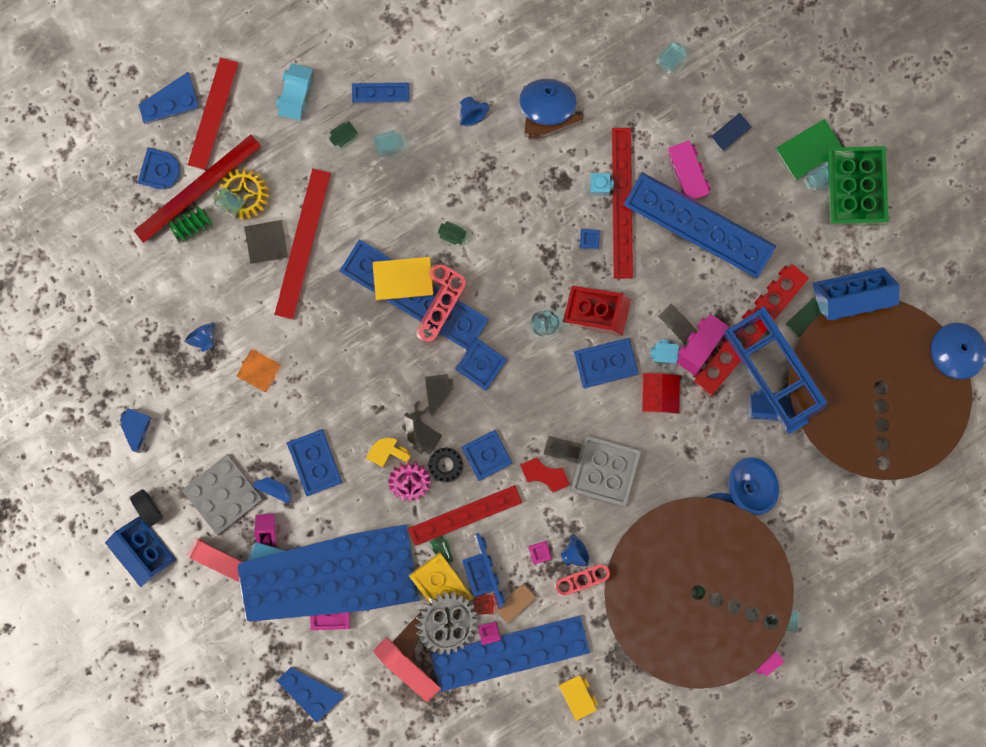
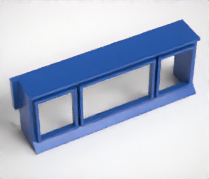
[724,306,827,435]

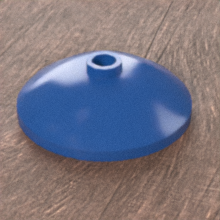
[519,79,576,125]
[931,323,986,380]
[729,457,779,515]

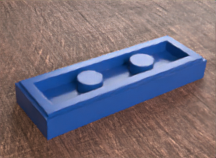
[352,82,409,103]

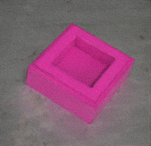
[528,541,552,565]
[478,621,501,645]

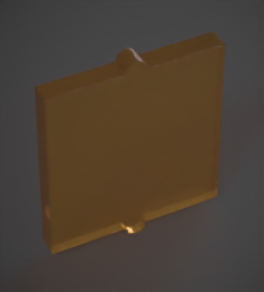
[236,349,281,392]

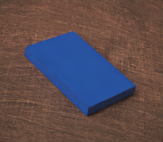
[574,338,639,389]
[286,429,343,497]

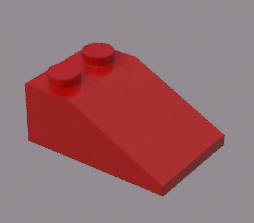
[563,286,632,336]

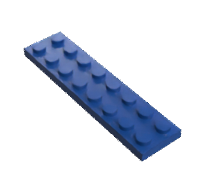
[624,172,777,278]
[339,239,489,351]
[430,615,590,692]

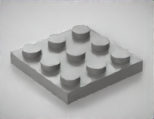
[570,436,641,507]
[182,454,263,535]

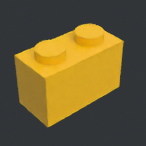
[558,675,598,721]

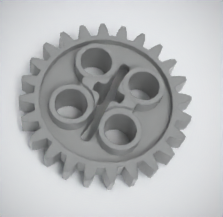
[415,591,478,655]

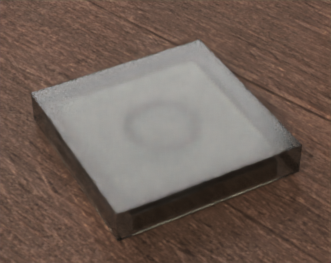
[244,220,289,264]

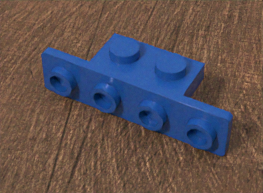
[462,533,505,610]

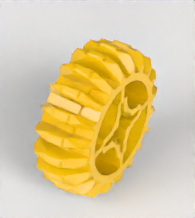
[217,168,269,220]

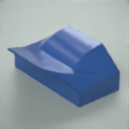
[253,477,292,504]

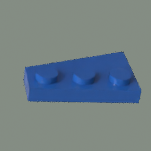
[139,72,199,124]
[277,667,345,723]

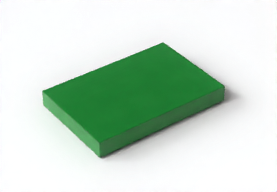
[775,119,842,181]

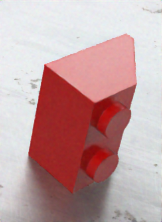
[641,373,680,414]

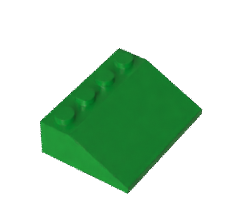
[828,146,889,226]

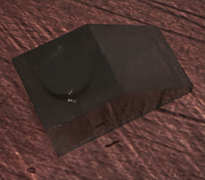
[425,374,454,416]
[404,412,442,455]

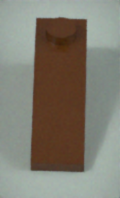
[524,115,583,141]
[393,612,422,661]

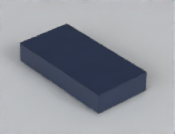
[710,113,752,152]

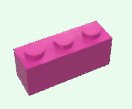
[667,140,711,201]
[676,313,729,376]

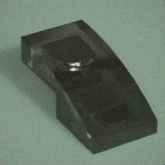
[658,303,697,345]

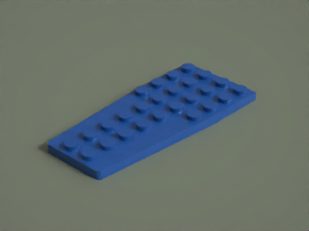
[237,525,420,622]

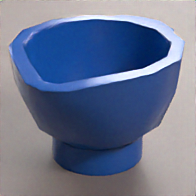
[459,97,490,126]
[184,322,215,352]
[561,534,590,567]

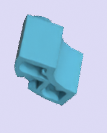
[276,63,313,121]

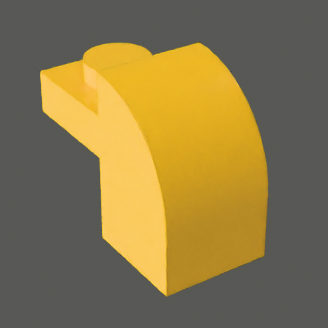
[366,438,411,468]

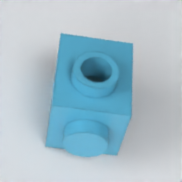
[590,173,614,196]
[650,340,679,365]

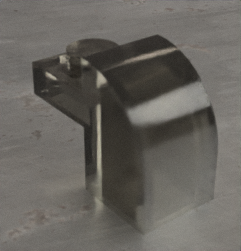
[543,436,585,465]

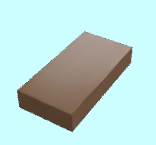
[495,584,536,624]

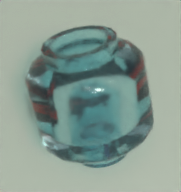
[531,310,560,336]

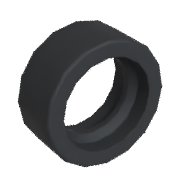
[130,489,163,527]

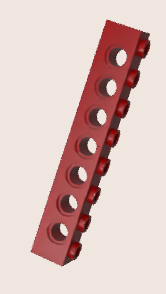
[693,264,809,397]

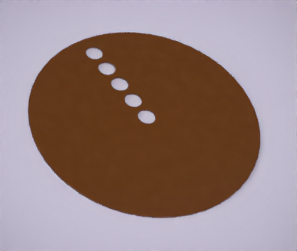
[789,301,972,480]
[604,497,794,689]

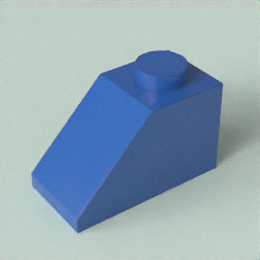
[120,408,152,453]

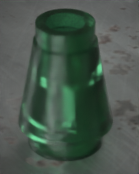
[430,536,454,564]

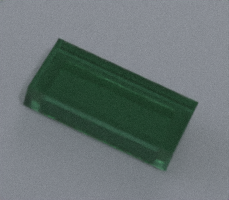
[785,297,822,338]

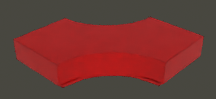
[520,457,570,493]

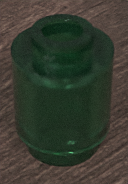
[328,121,357,148]
[438,221,467,245]

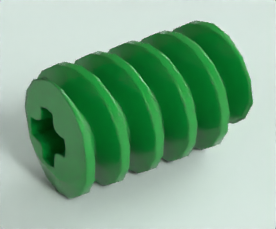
[169,206,213,243]

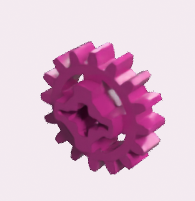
[388,461,430,502]

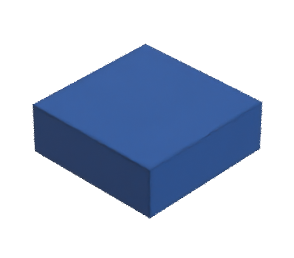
[579,229,600,250]

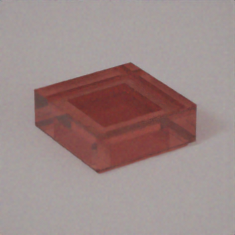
[474,595,494,614]

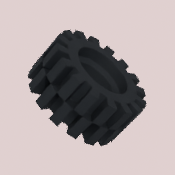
[428,447,463,482]

